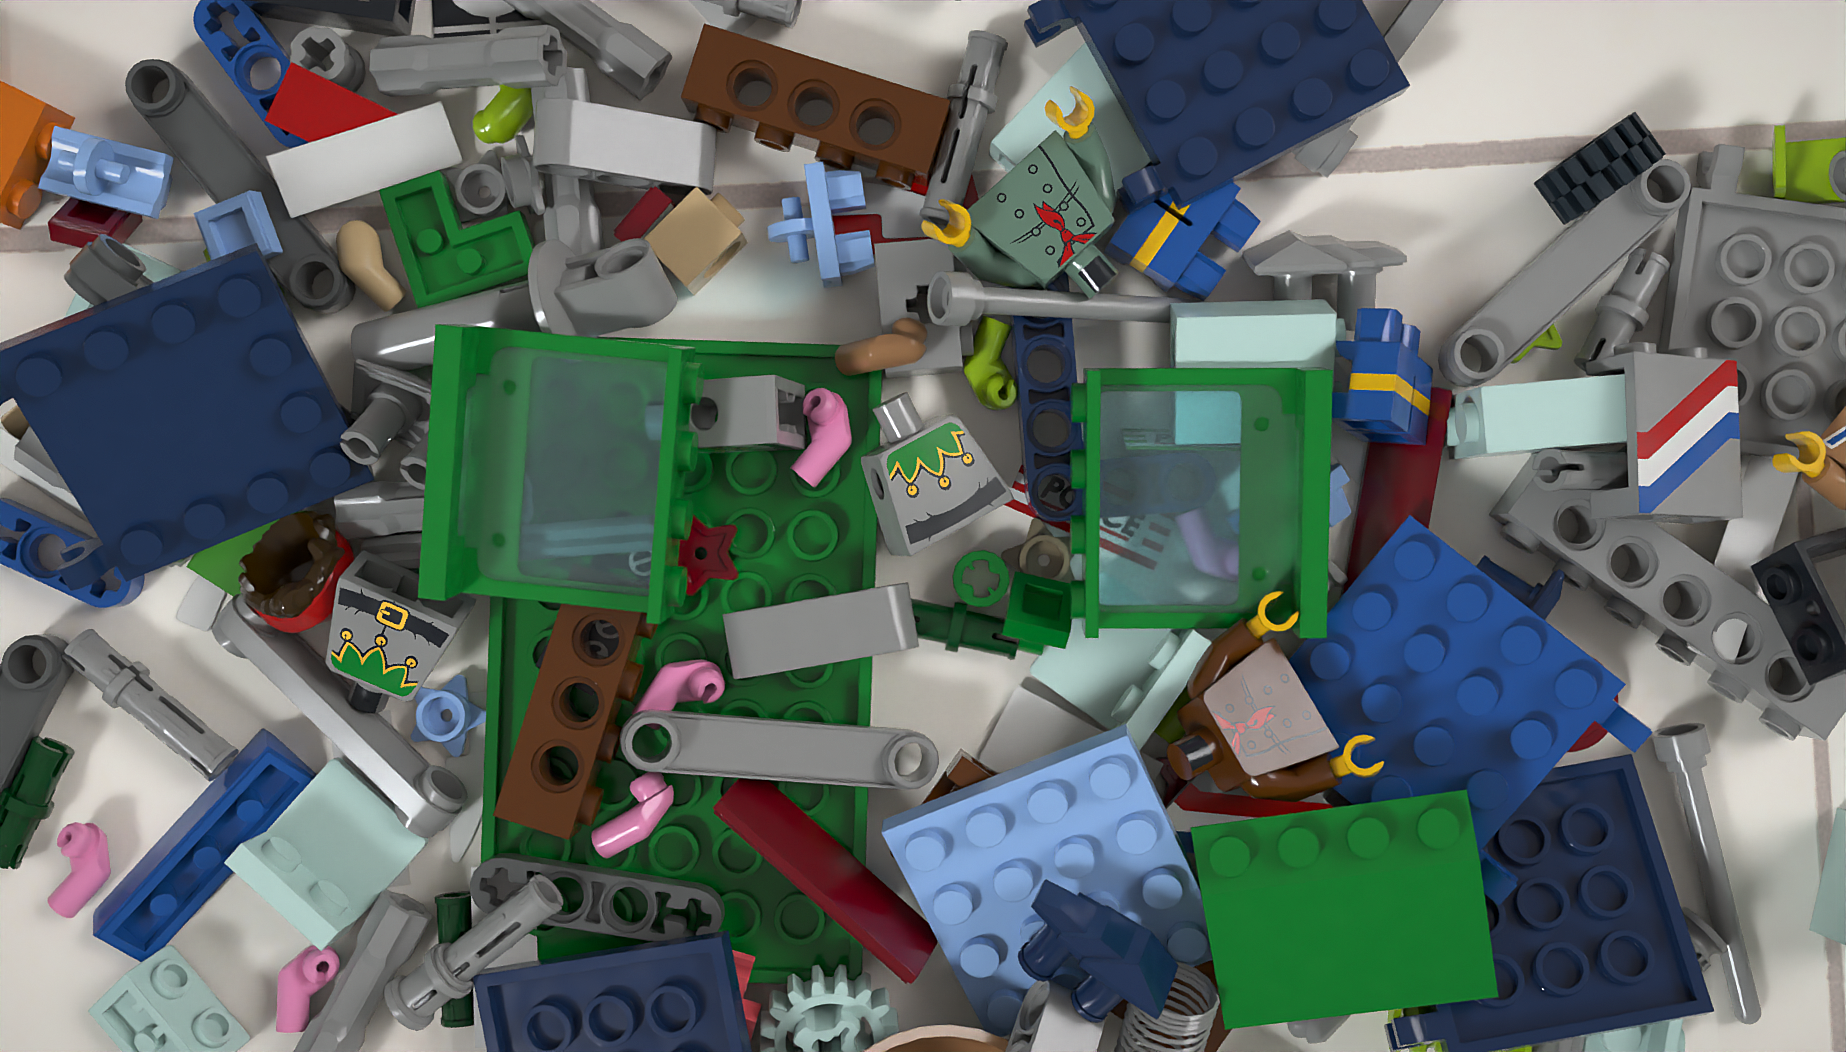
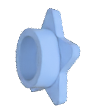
[411,674,486,757]

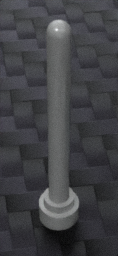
[927,271,1204,326]
[1652,723,1761,1024]

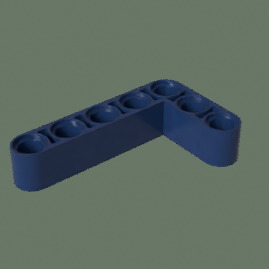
[1007,272,1216,522]

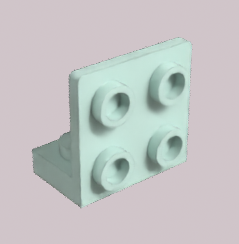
[1029,571,1211,751]
[224,757,429,951]

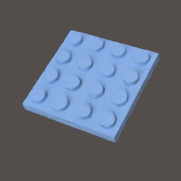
[881,724,1213,1037]

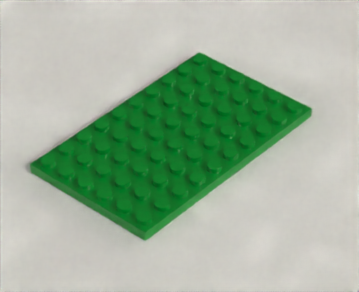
[480,337,883,984]

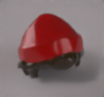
[238,510,354,633]

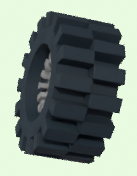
[1533,112,1666,225]

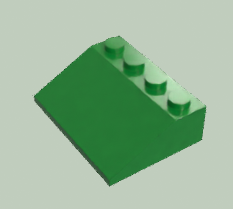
[1191,789,1498,1030]

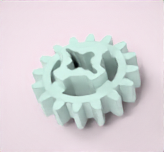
[760,964,899,1052]

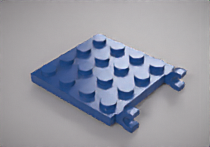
[1288,515,1653,906]

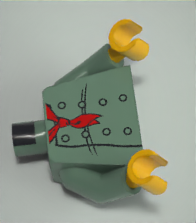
[921,86,1119,299]

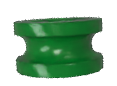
[952,550,1010,607]

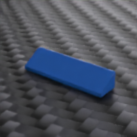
[93,728,317,962]

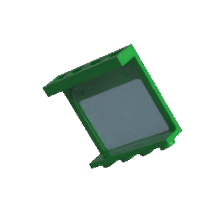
[418,324,704,624]
[1070,367,1333,638]

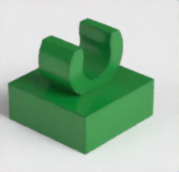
[1002,571,1072,656]

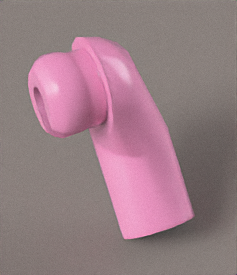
[632,659,725,730]
[276,945,340,1033]

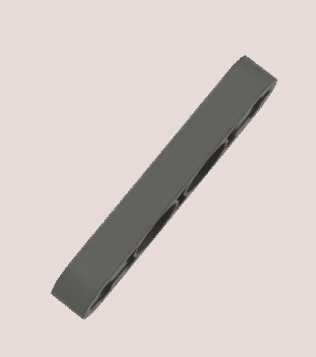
[470,853,725,942]

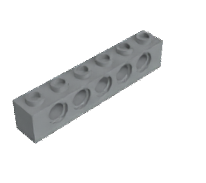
[1489,453,1846,741]

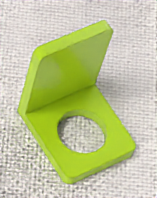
[1772,125,1846,204]

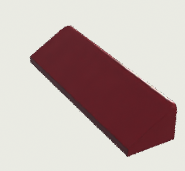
[1340,387,1452,598]
[713,778,938,984]

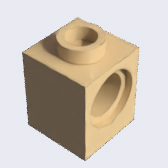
[644,186,748,296]

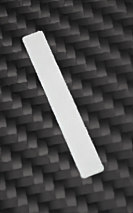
[1687,455,1799,664]

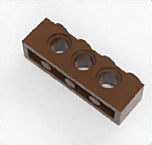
[681,23,950,190]
[493,562,659,840]

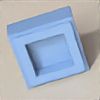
[194,190,283,260]

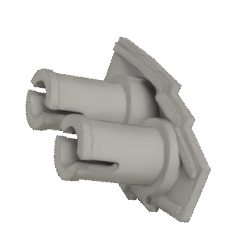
[1242,230,1407,331]
[340,359,432,490]

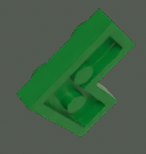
[378,170,535,308]

